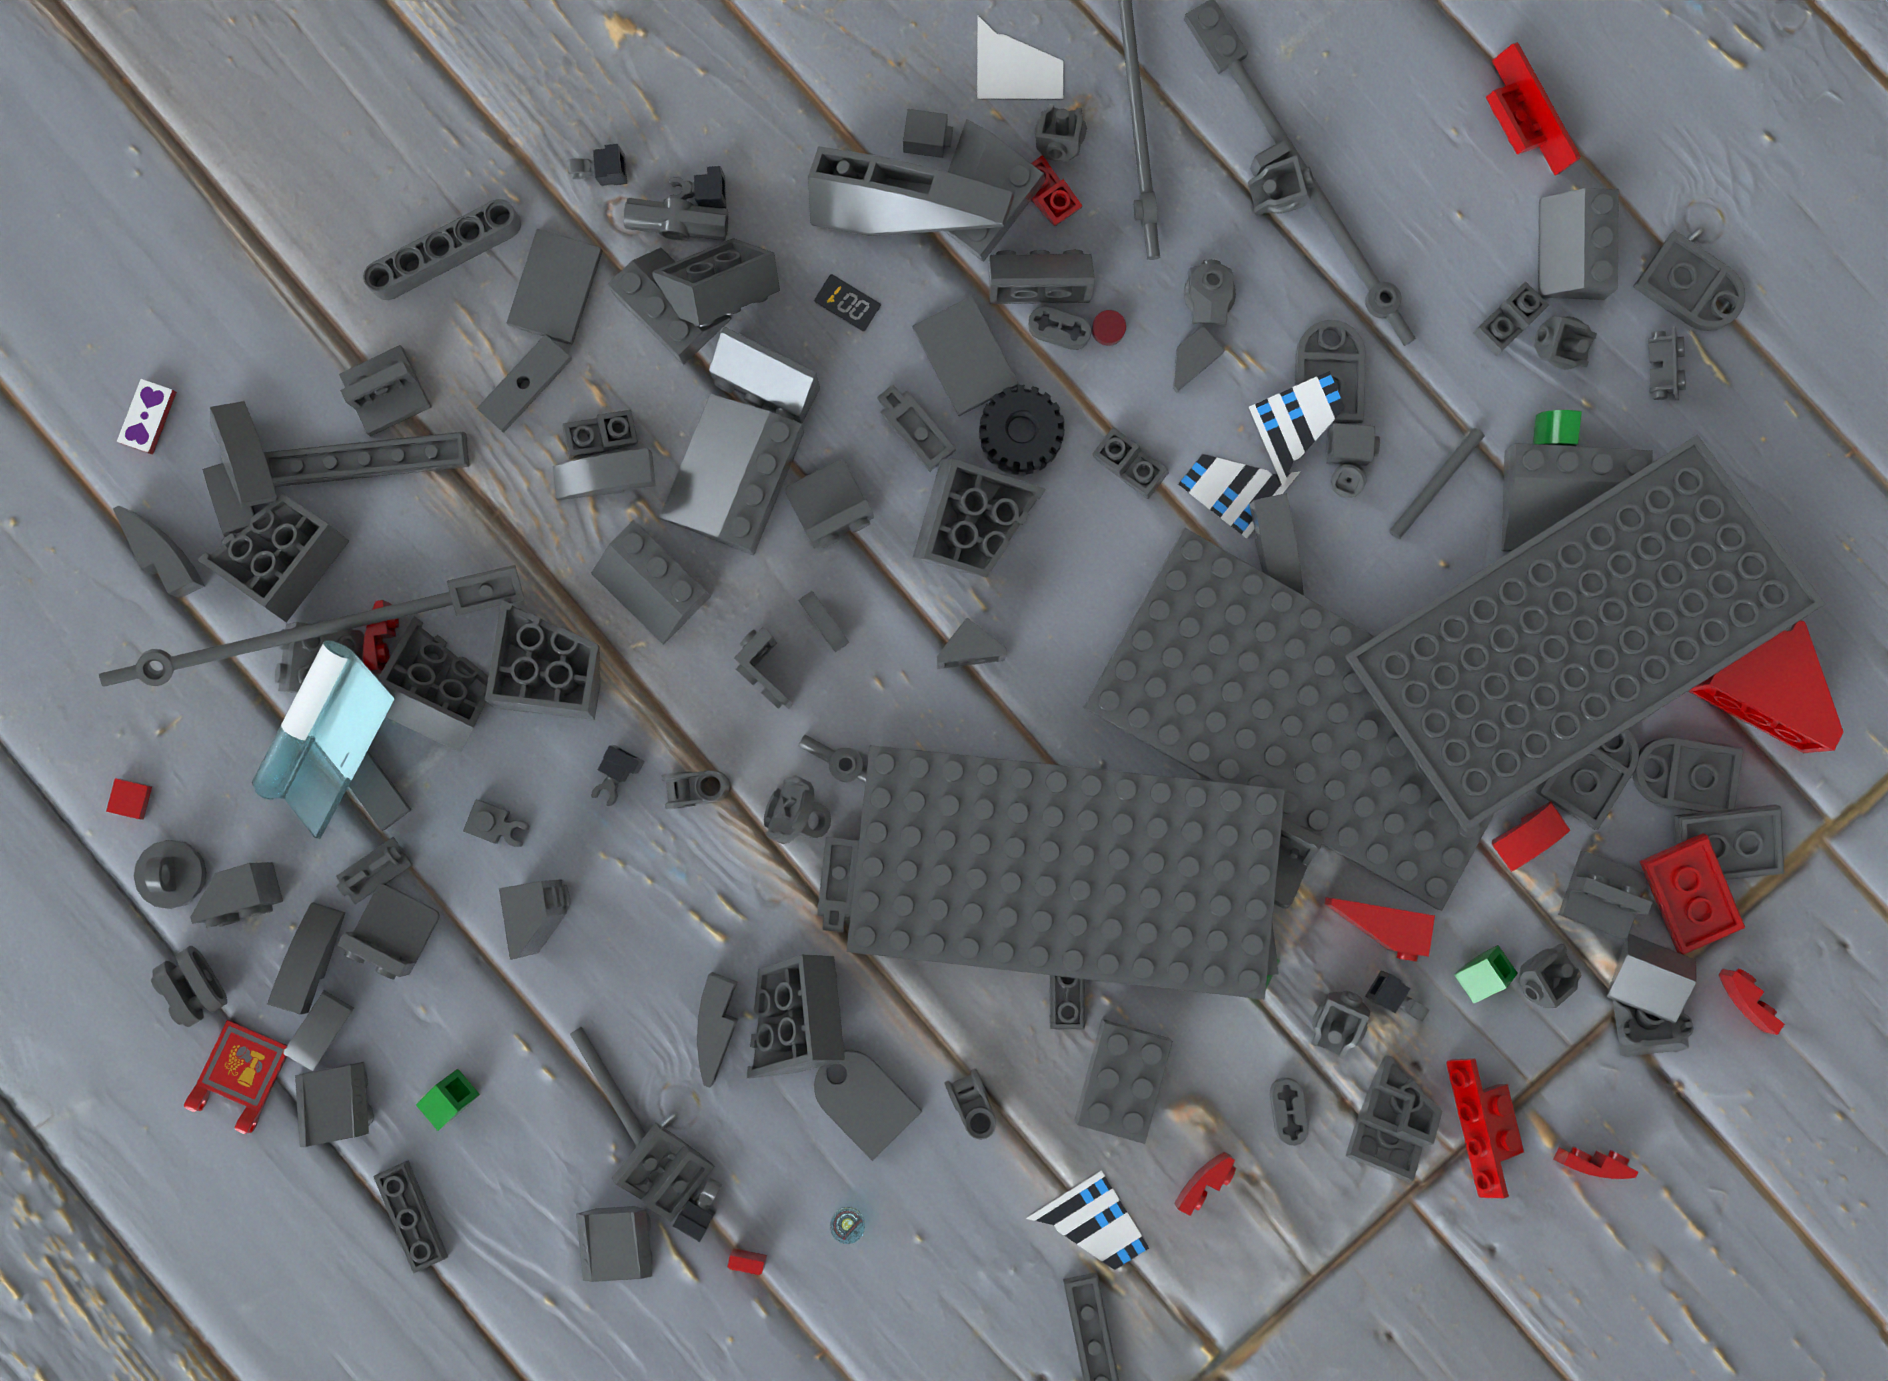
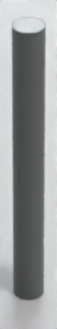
[1390,428,1485,539]
[570,1027,646,1146]

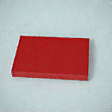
[1639,833,1746,955]

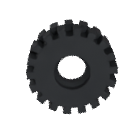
[979,385,1065,475]

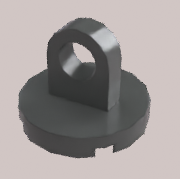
[764,775,831,844]
[134,840,207,909]

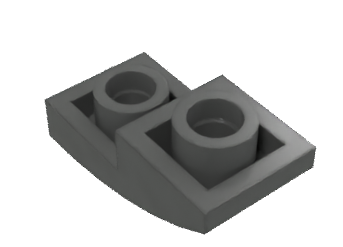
[1473,281,1549,356]
[562,410,638,459]
[1092,428,1169,499]
[202,463,255,537]
[283,990,354,1071]

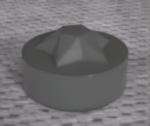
[1331,462,1367,498]

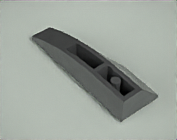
[808,146,1015,236]

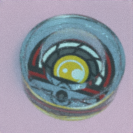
[830,1207,865,1244]

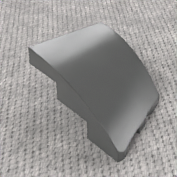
[1346,1055,1443,1182]

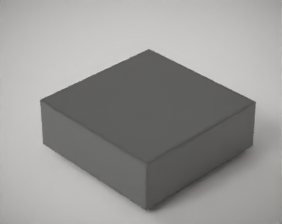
[1250,141,1290,176]

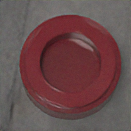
[1092,310,1126,346]

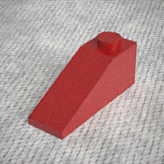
[1325,897,1435,962]

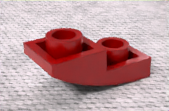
[1031,155,1083,226]
[363,600,399,674]
[1492,801,1570,872]
[1719,968,1785,1035]
[1553,1147,1639,1179]
[1174,1152,1236,1216]

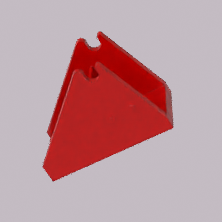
[1688,620,1844,753]

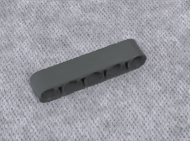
[363,199,521,300]

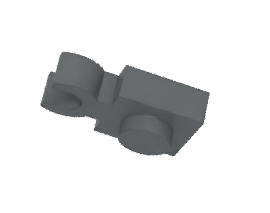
[463,799,530,847]

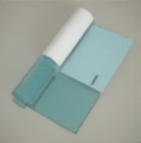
[252,641,394,839]

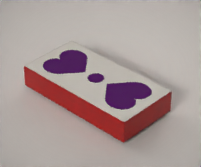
[117,379,177,455]

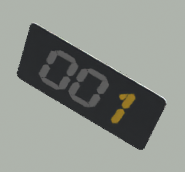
[814,274,881,331]

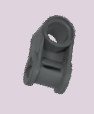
[662,770,730,809]
[944,1068,996,1140]

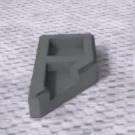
[1173,326,1225,393]

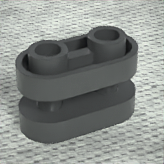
[151,946,227,1027]

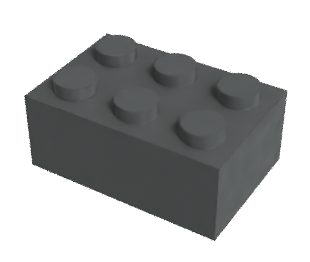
[1074,1019,1173,1144]

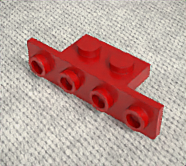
[1486,42,1581,176]
[1446,1058,1524,1199]

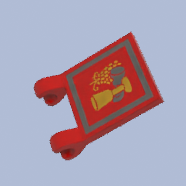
[184,1020,288,1134]

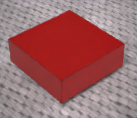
[106,778,153,820]
[727,1248,767,1275]

